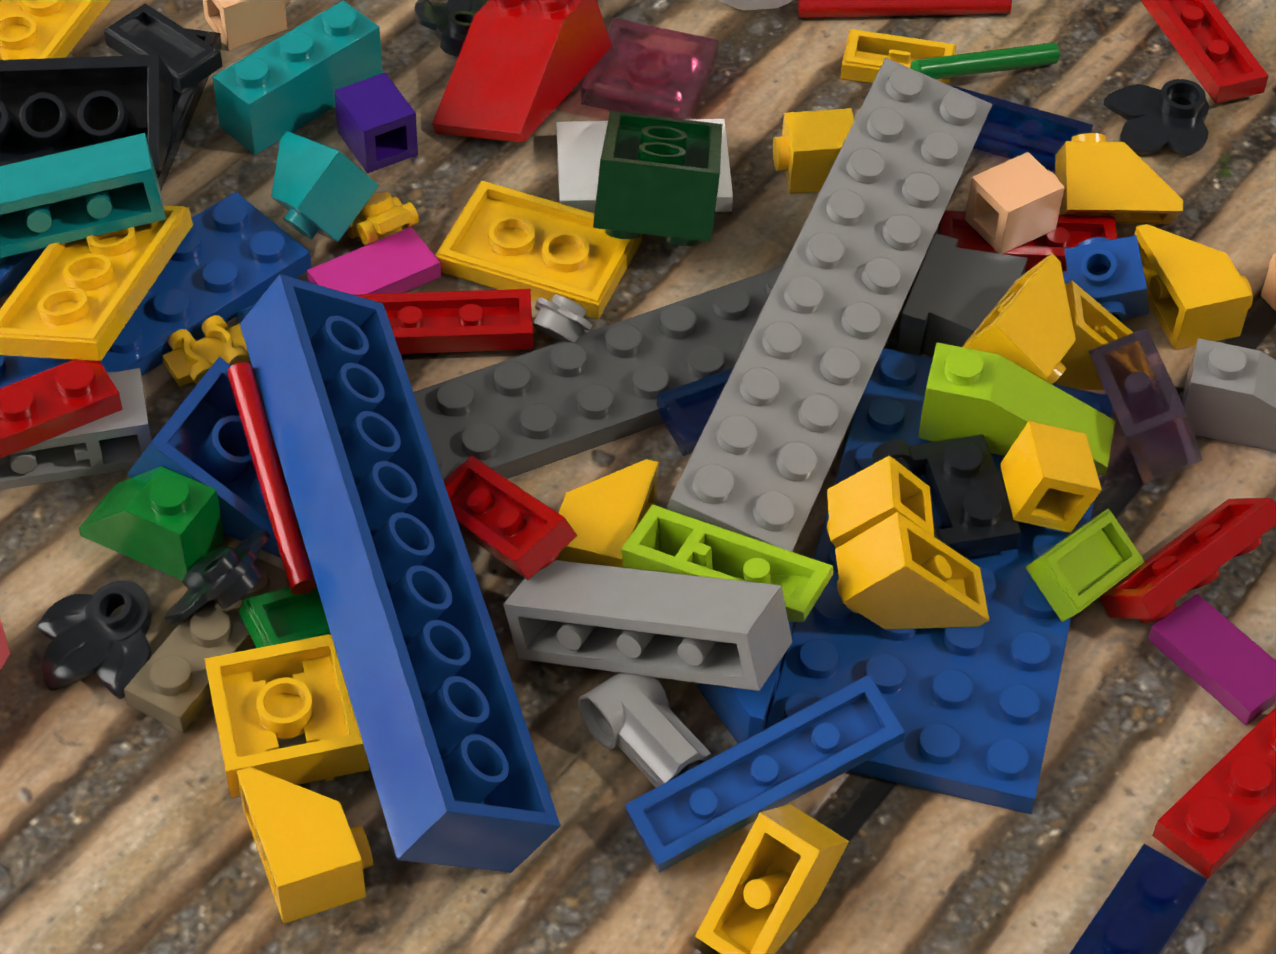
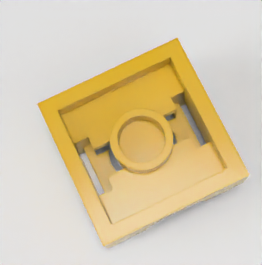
[204,634,369,798]

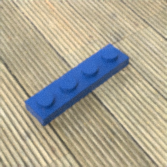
[624,674,905,873]

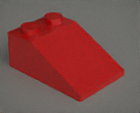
[432,0,612,143]

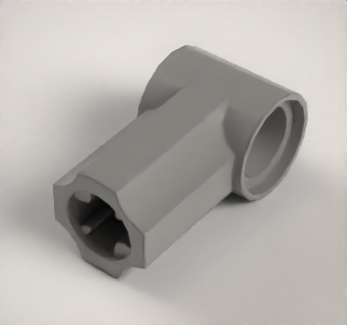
[578,672,711,788]

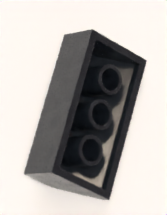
[0,55,173,171]

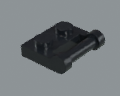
[872,435,1022,557]

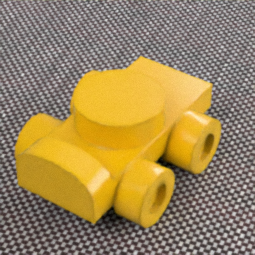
[346,192,419,245]
[162,315,250,387]

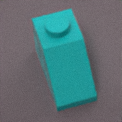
[271,131,379,242]

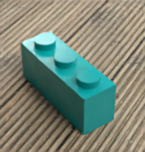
[212,0,383,155]
[0,133,166,258]

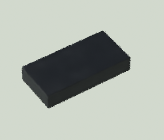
[104,4,223,94]

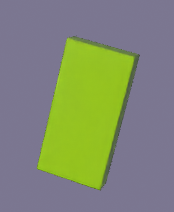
[1025,509,1144,622]

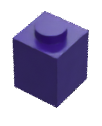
[334,73,418,174]

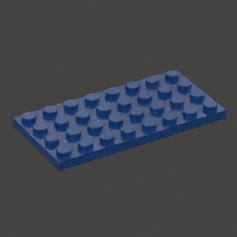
[765,348,1115,814]

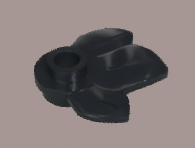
[414,0,488,57]
[1104,79,1209,157]
[164,530,270,624]
[37,581,152,699]

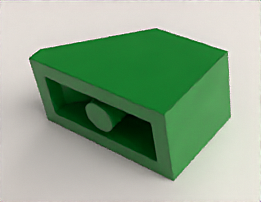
[79,466,225,581]

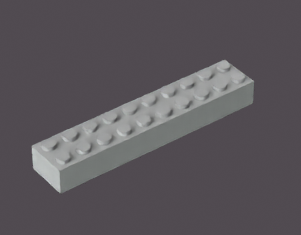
[666,58,992,552]

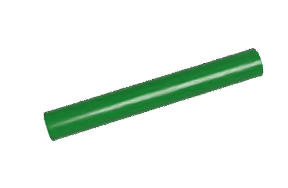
[910,42,1060,80]

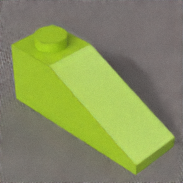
[918,342,1115,476]
[621,504,833,622]

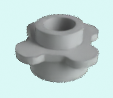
[532,294,593,343]

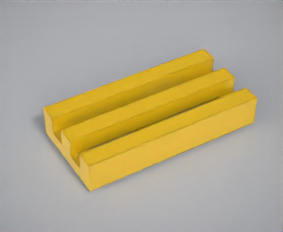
[840,29,957,85]

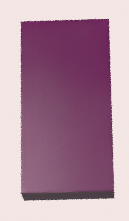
[1148,594,1276,725]

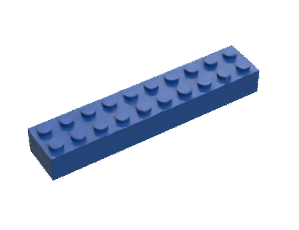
[240,274,561,873]

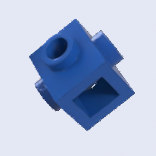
[1063,235,1149,322]

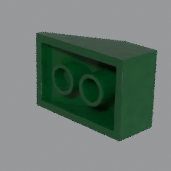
[593,111,722,246]

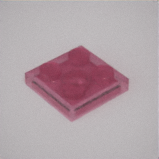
[581,18,718,119]

